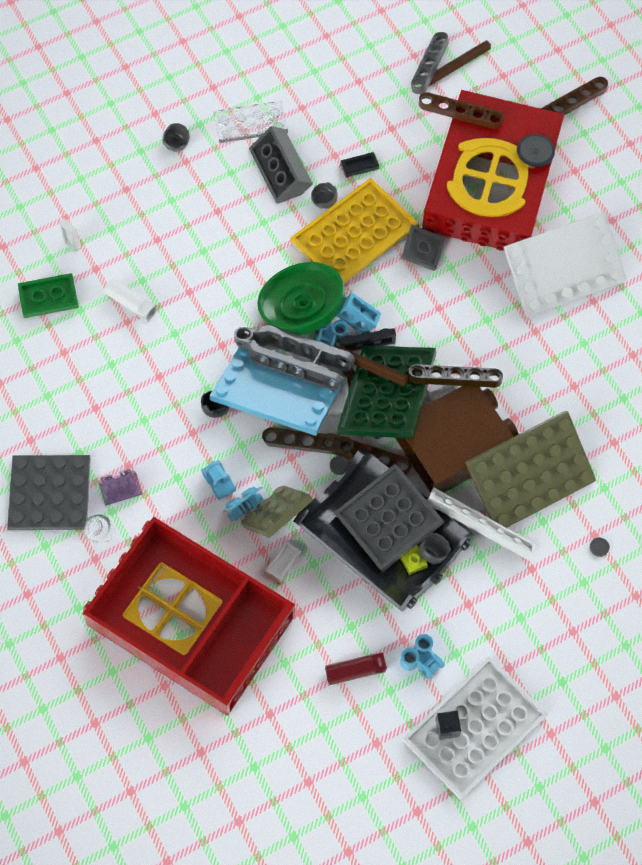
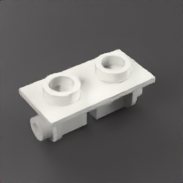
[424,376,459,404]

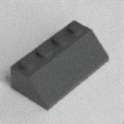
[249,126,313,204]

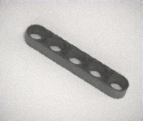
[411,32,449,94]

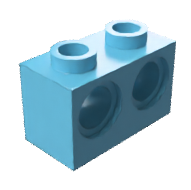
[336,292,382,334]

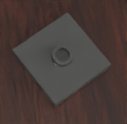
[401,225,445,271]

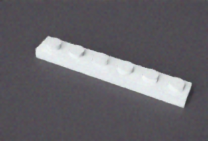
[427,488,537,561]

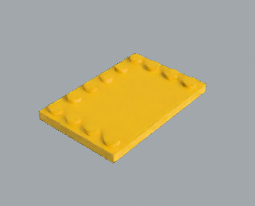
[290,178,419,284]

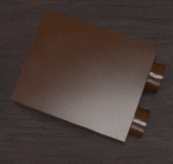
[395,386,519,493]

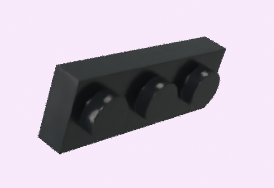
[340,328,396,351]

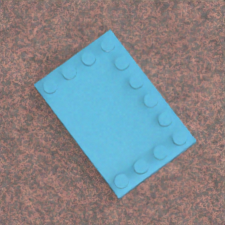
[210,347,345,436]

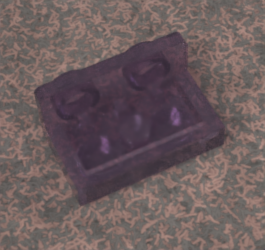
[98,469,143,506]

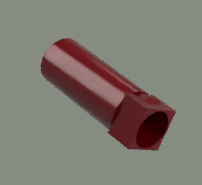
[325,652,387,685]

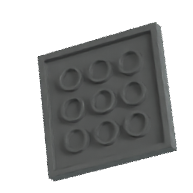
[7,455,91,530]
[334,464,445,572]

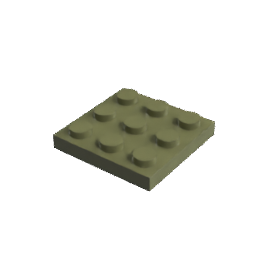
[240,485,313,538]

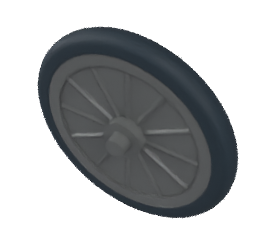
[517,134,555,167]

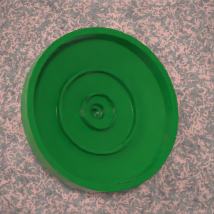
[257,262,346,335]

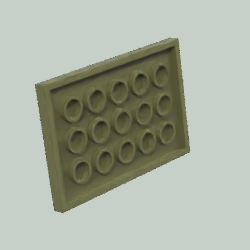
[465,411,597,528]

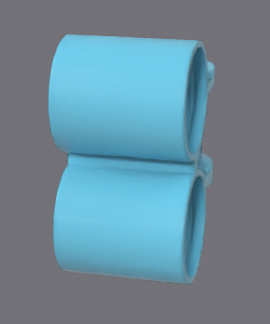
[315,320,349,347]
[201,460,236,500]
[400,634,445,680]

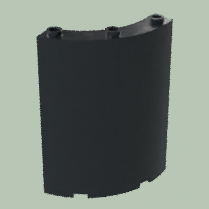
[293,448,474,612]

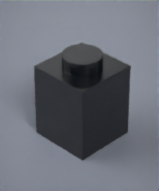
[435,710,461,740]

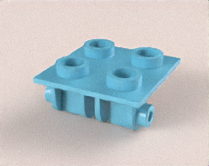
[223,486,263,522]

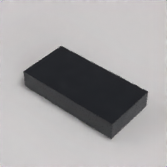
[340,152,379,178]

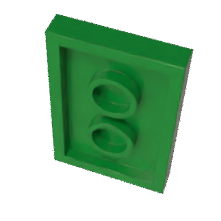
[17,273,79,318]

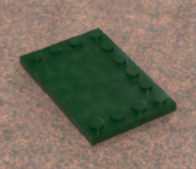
[337,345,437,439]

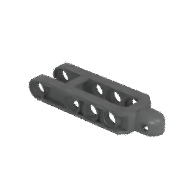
[234,325,355,391]

